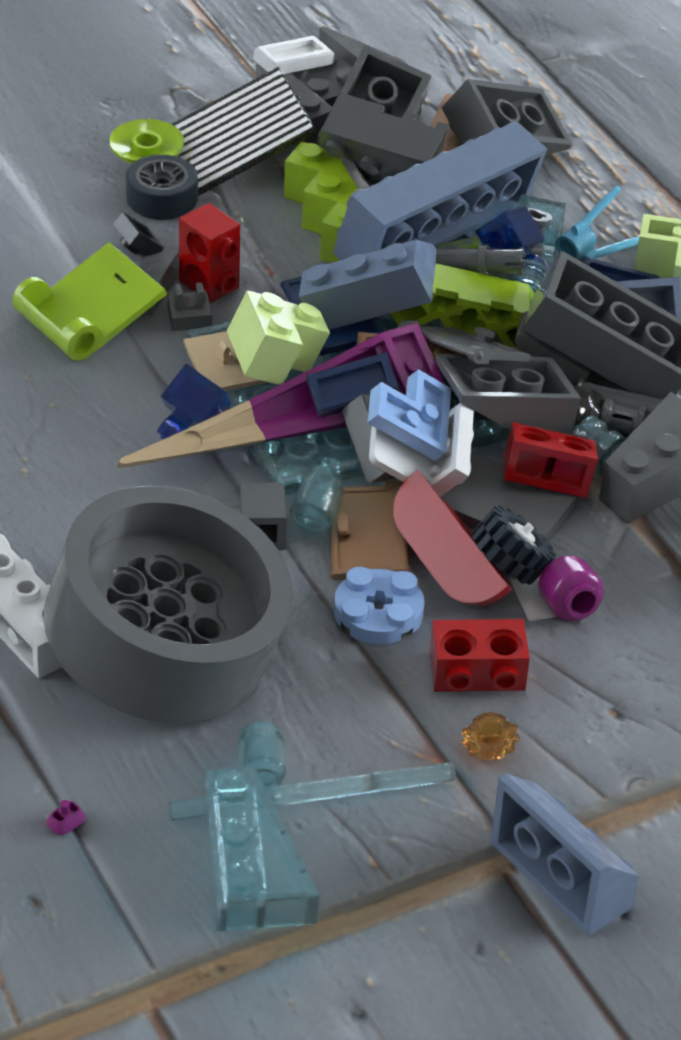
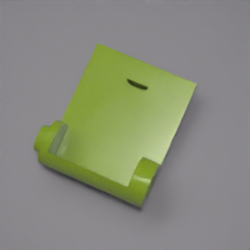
[12,242,167,361]

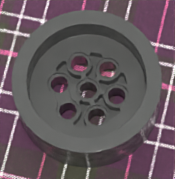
[43,486,293,723]

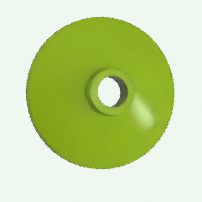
[109,119,184,164]

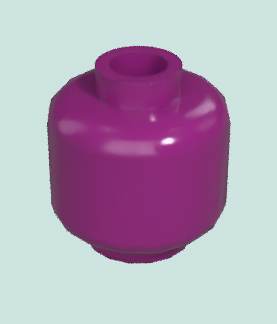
[538,555,604,621]

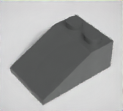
[441,79,573,155]
[435,354,581,435]

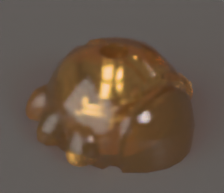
[462,712,520,761]

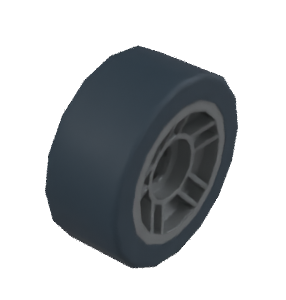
[126,155,198,220]

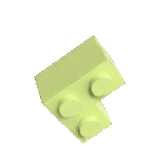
[635,214,681,284]
[227,290,330,385]

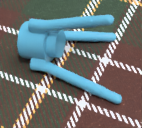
[556,186,639,261]

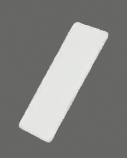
[506,572,557,621]

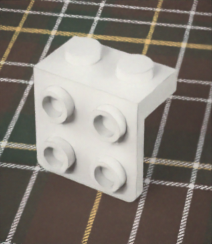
[369,402,474,497]

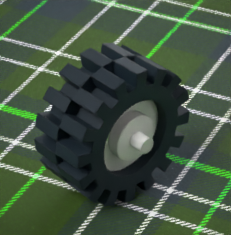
[472,505,556,585]

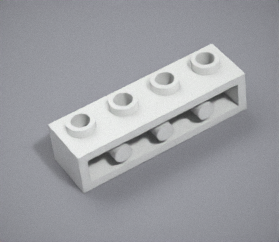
[0,534,62,679]

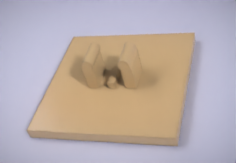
[183,331,287,395]

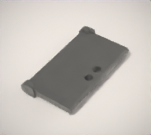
[398,320,530,365]

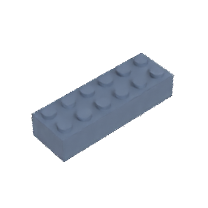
[333,121,547,260]

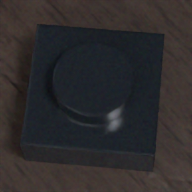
[113,212,164,255]

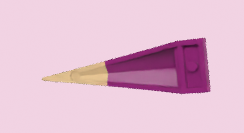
[117,322,445,468]

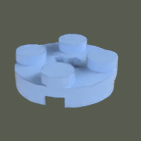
[334,567,424,645]

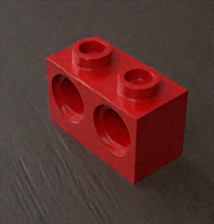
[179,203,241,303]
[502,422,598,498]
[430,619,530,692]

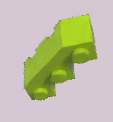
[284,141,359,263]
[390,263,535,347]

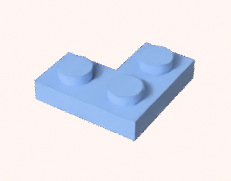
[367,369,451,461]

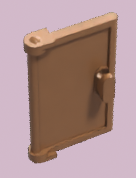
[330,480,411,580]

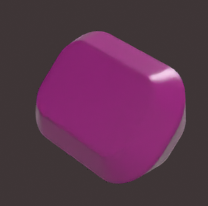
[46,800,86,835]

